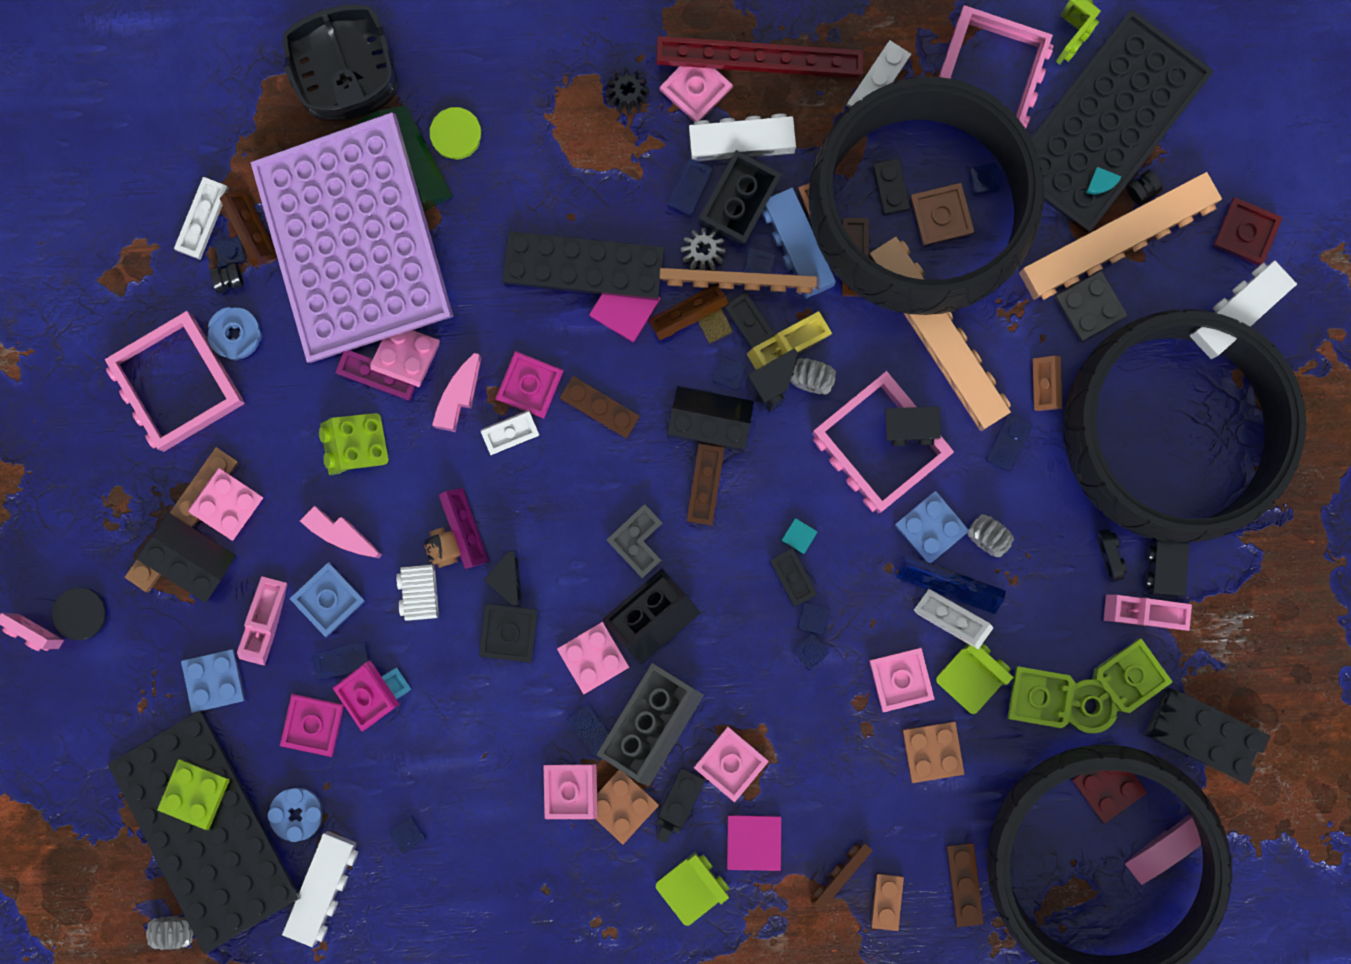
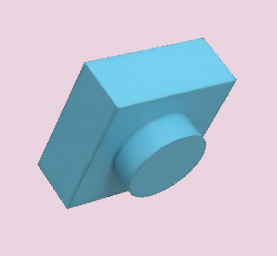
[382,668,411,699]

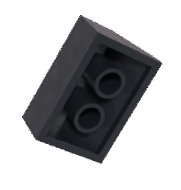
[698,150,782,244]
[745,348,798,413]
[667,386,754,453]
[137,512,236,603]
[602,568,701,665]

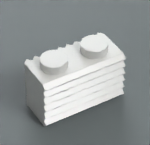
[397,565,439,621]

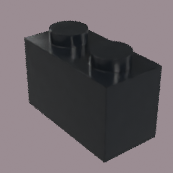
[884,406,941,446]
[1144,540,1189,597]

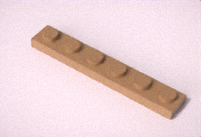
[660,268,820,294]
[125,447,240,592]

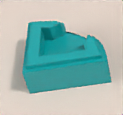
[1086,167,1122,195]

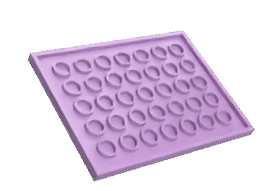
[251,113,454,363]

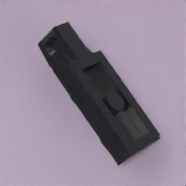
[657,768,705,843]

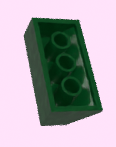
[356,106,453,211]

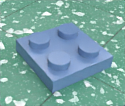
[895,491,969,565]
[290,562,366,637]
[181,649,246,713]

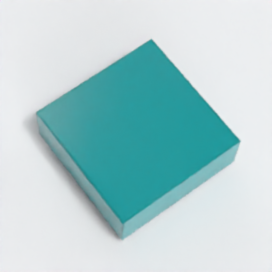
[781,518,817,555]

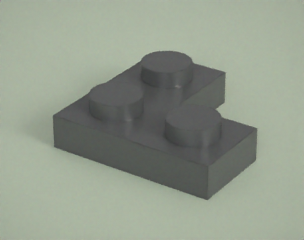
[606,504,663,579]

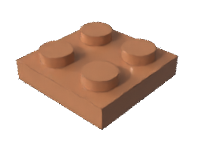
[910,183,974,247]
[902,721,965,783]
[596,770,659,844]

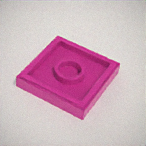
[589,294,661,343]
[496,351,564,419]
[333,660,400,732]
[280,694,344,757]
[727,815,781,871]

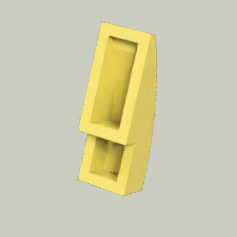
[747,311,832,370]

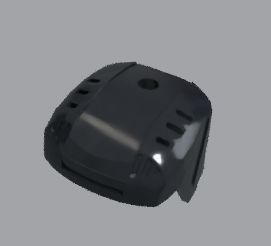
[283,4,399,122]

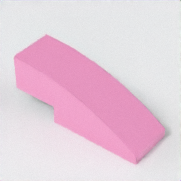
[432,353,482,432]
[300,506,382,558]
[237,576,287,666]
[1104,595,1192,631]
[1124,815,1201,885]

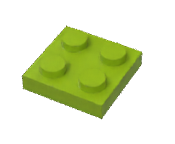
[157,759,230,830]

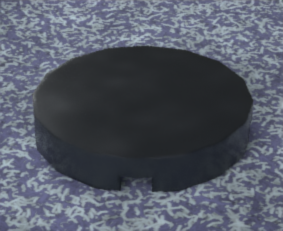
[52,588,107,640]

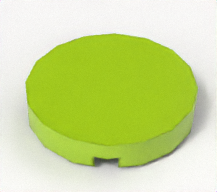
[430,107,482,160]

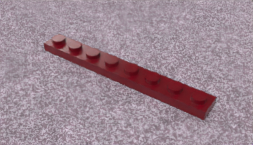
[656,36,863,79]

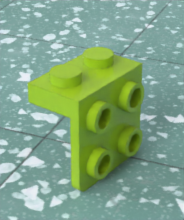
[1056,0,1101,65]
[319,413,388,475]
[936,643,1014,714]
[656,851,730,926]

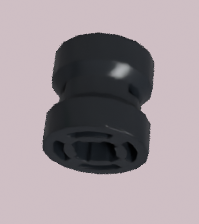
[1126,170,1163,206]
[210,262,244,294]

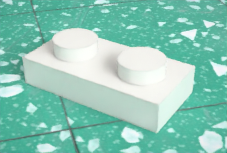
[480,410,539,455]

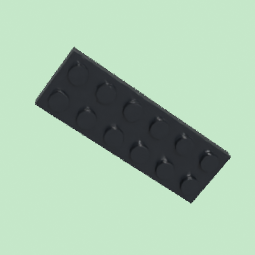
[503,231,665,300]

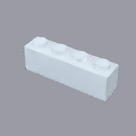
[689,114,796,162]
[1189,261,1297,359]
[282,831,358,947]

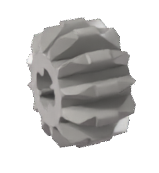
[681,228,725,271]
[790,358,836,394]
[967,514,1014,557]
[146,916,194,950]

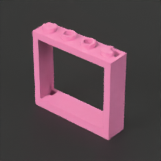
[939,5,1054,128]
[105,311,245,452]
[812,371,954,514]

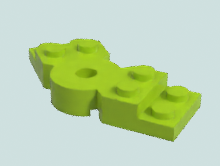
[1007,638,1172,733]

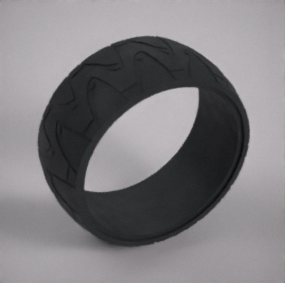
[809,77,1044,315]
[1063,309,1306,543]
[987,745,1232,964]

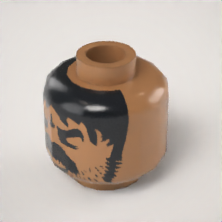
[424,527,460,568]

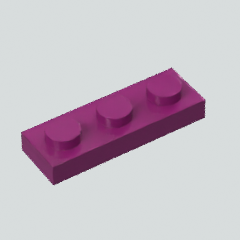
[335,350,416,401]
[439,488,489,569]

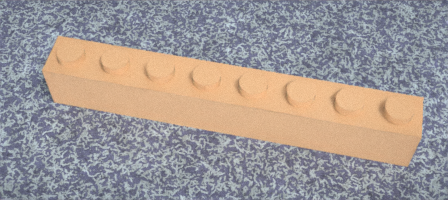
[1019,172,1222,300]
[869,237,1011,431]

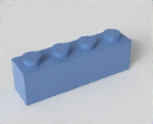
[762,187,836,299]

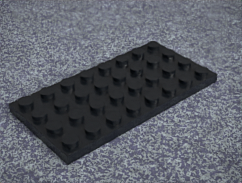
[1031,9,1214,234]
[107,711,301,954]

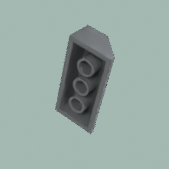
[597,663,704,786]

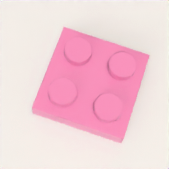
[660,66,733,122]
[370,330,440,387]
[188,467,263,541]
[0,613,64,651]
[557,622,629,694]
[869,648,935,712]
[694,726,769,802]
[544,764,598,819]

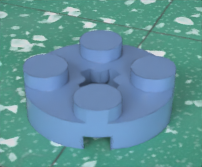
[207,307,262,361]
[268,788,323,842]

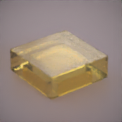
[698,309,733,344]

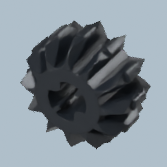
[606,69,650,115]

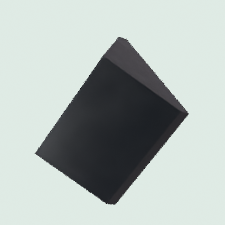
[484,551,522,606]

